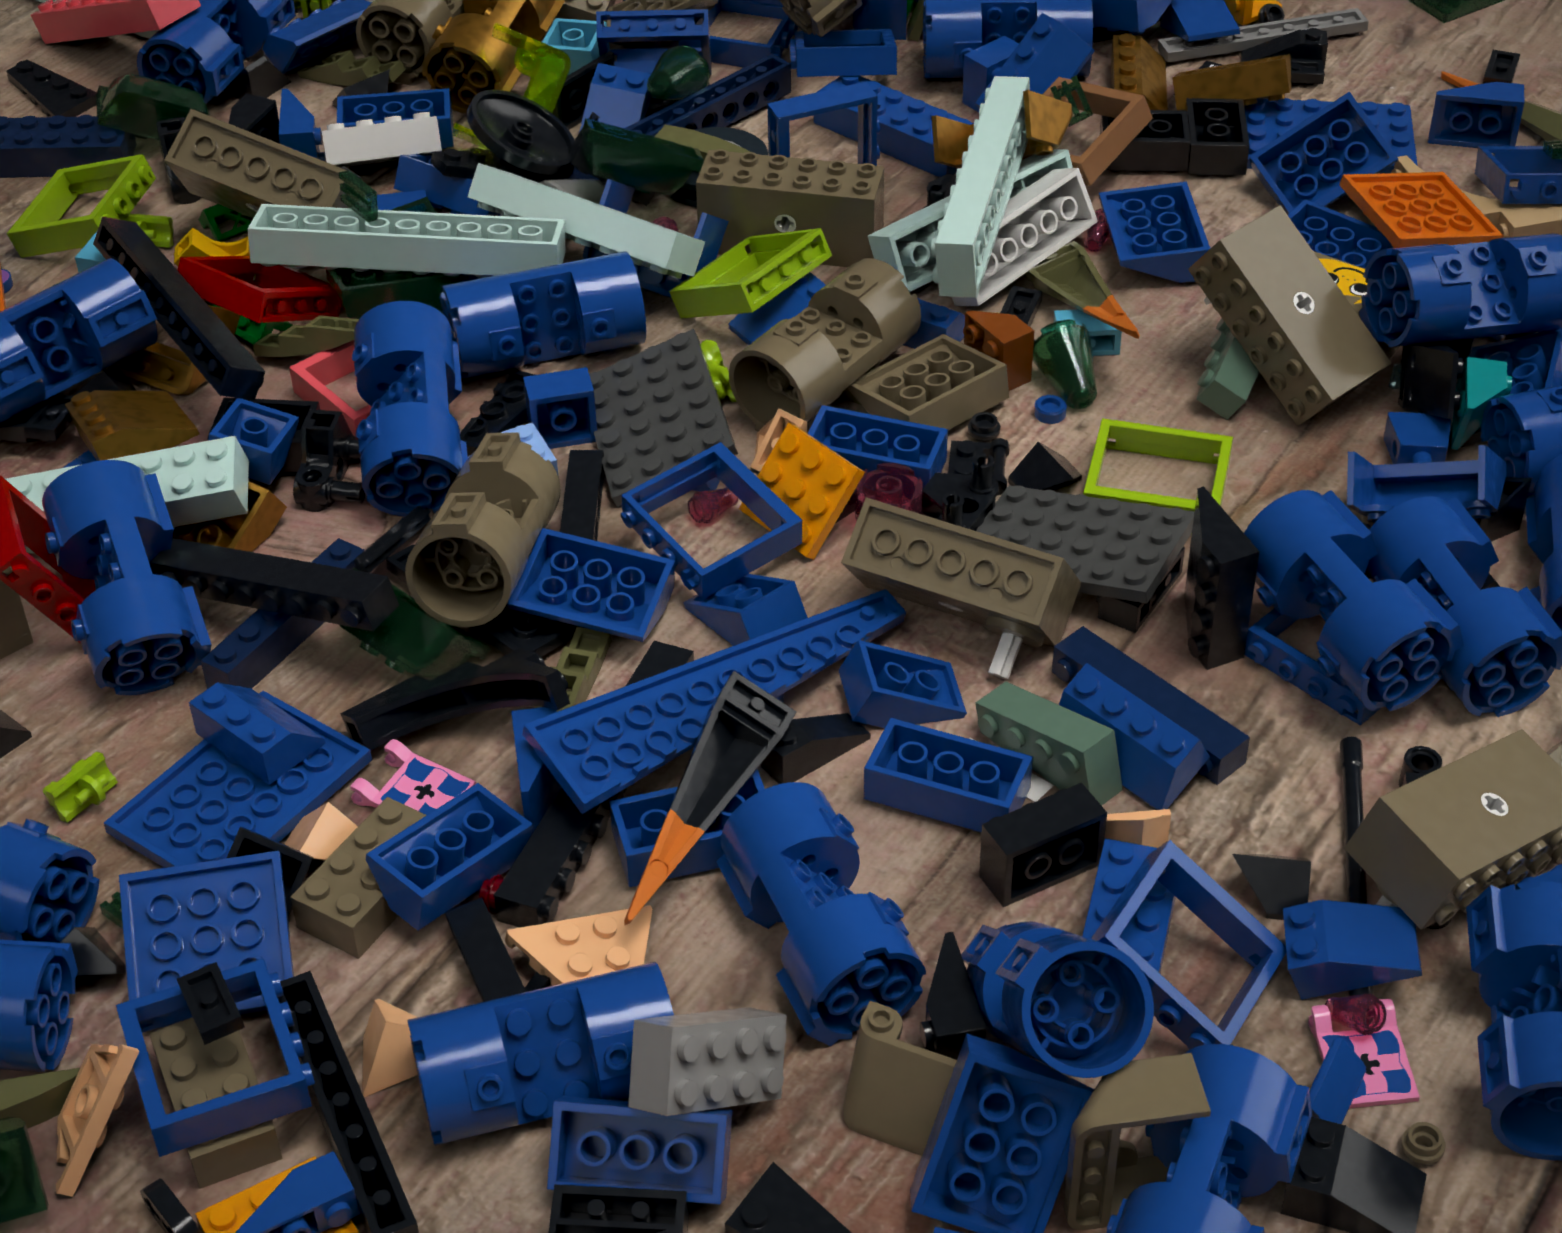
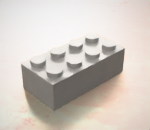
[628,1007,787,1116]

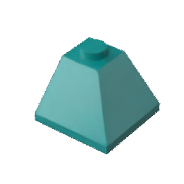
[1451,357,1512,450]

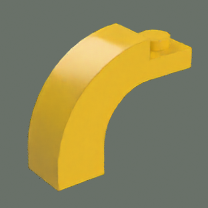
[174,228,255,274]

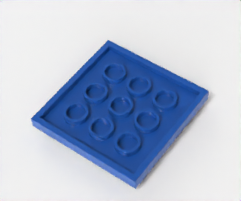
[119,851,294,1029]

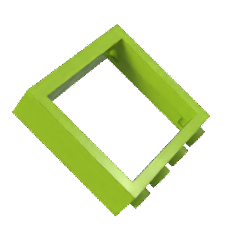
[7,154,156,258]
[669,228,832,318]
[1083,418,1233,534]

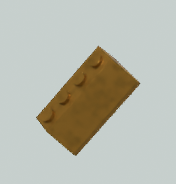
[1111,33,1168,110]

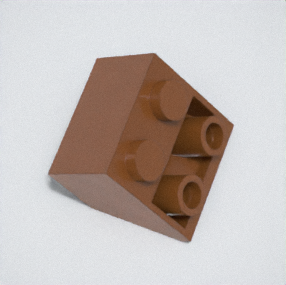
[963,310,1034,391]

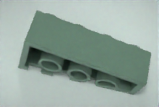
[1196,318,1259,420]
[975,681,1123,806]

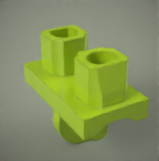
[125,214,174,248]
[43,752,118,823]

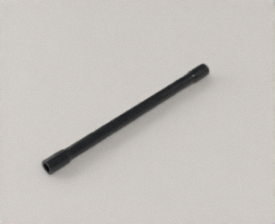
[1340,737,1374,1015]

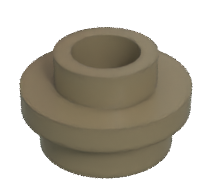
[1401,1122,1446,1164]

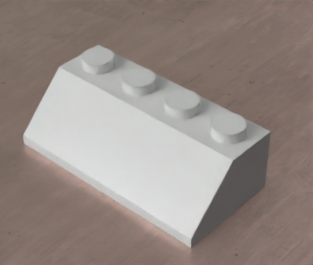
[322,112,442,168]

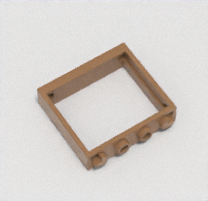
[1022,77,1153,186]

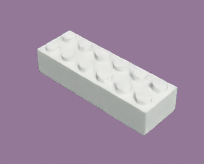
[952,168,1098,306]

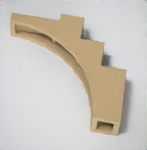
[1391,155,1562,238]

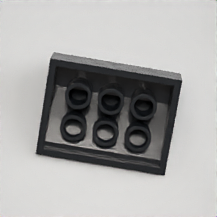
[1184,486,1260,670]

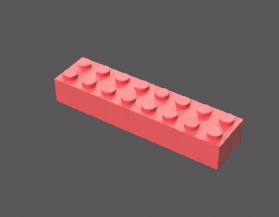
[31,0,201,44]

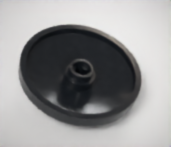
[467,90,575,175]

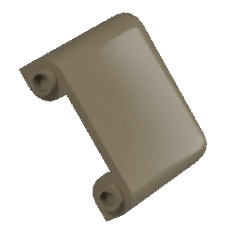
[843,1001,1030,1156]

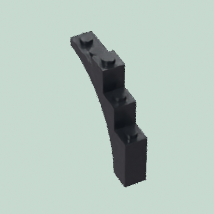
[340,648,570,750]

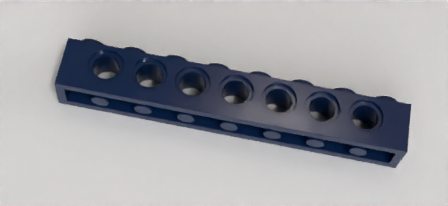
[619,54,791,162]

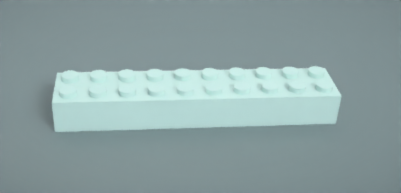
[931,76,1030,298]
[248,204,566,278]

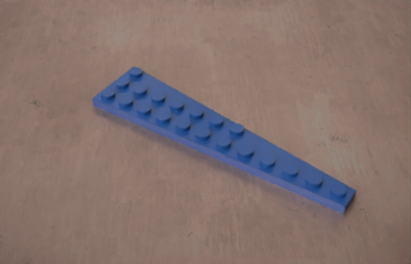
[522,589,906,814]

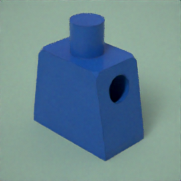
[1383,412,1451,464]

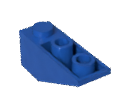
[235,1151,360,1233]

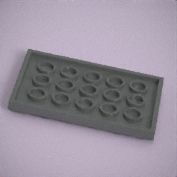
[589,329,738,507]
[976,486,1194,603]

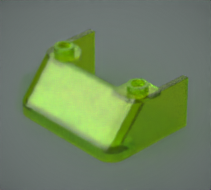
[453,23,571,150]

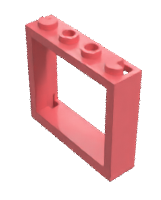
[289,340,372,439]

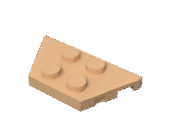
[505,905,653,986]
[56,1044,139,1197]

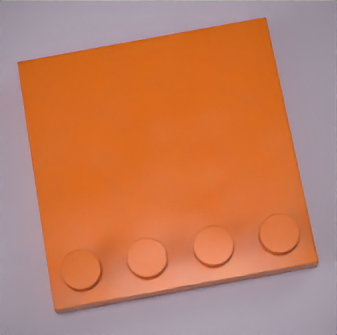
[1339,172,1504,248]

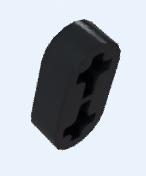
[140,1178,200,1233]

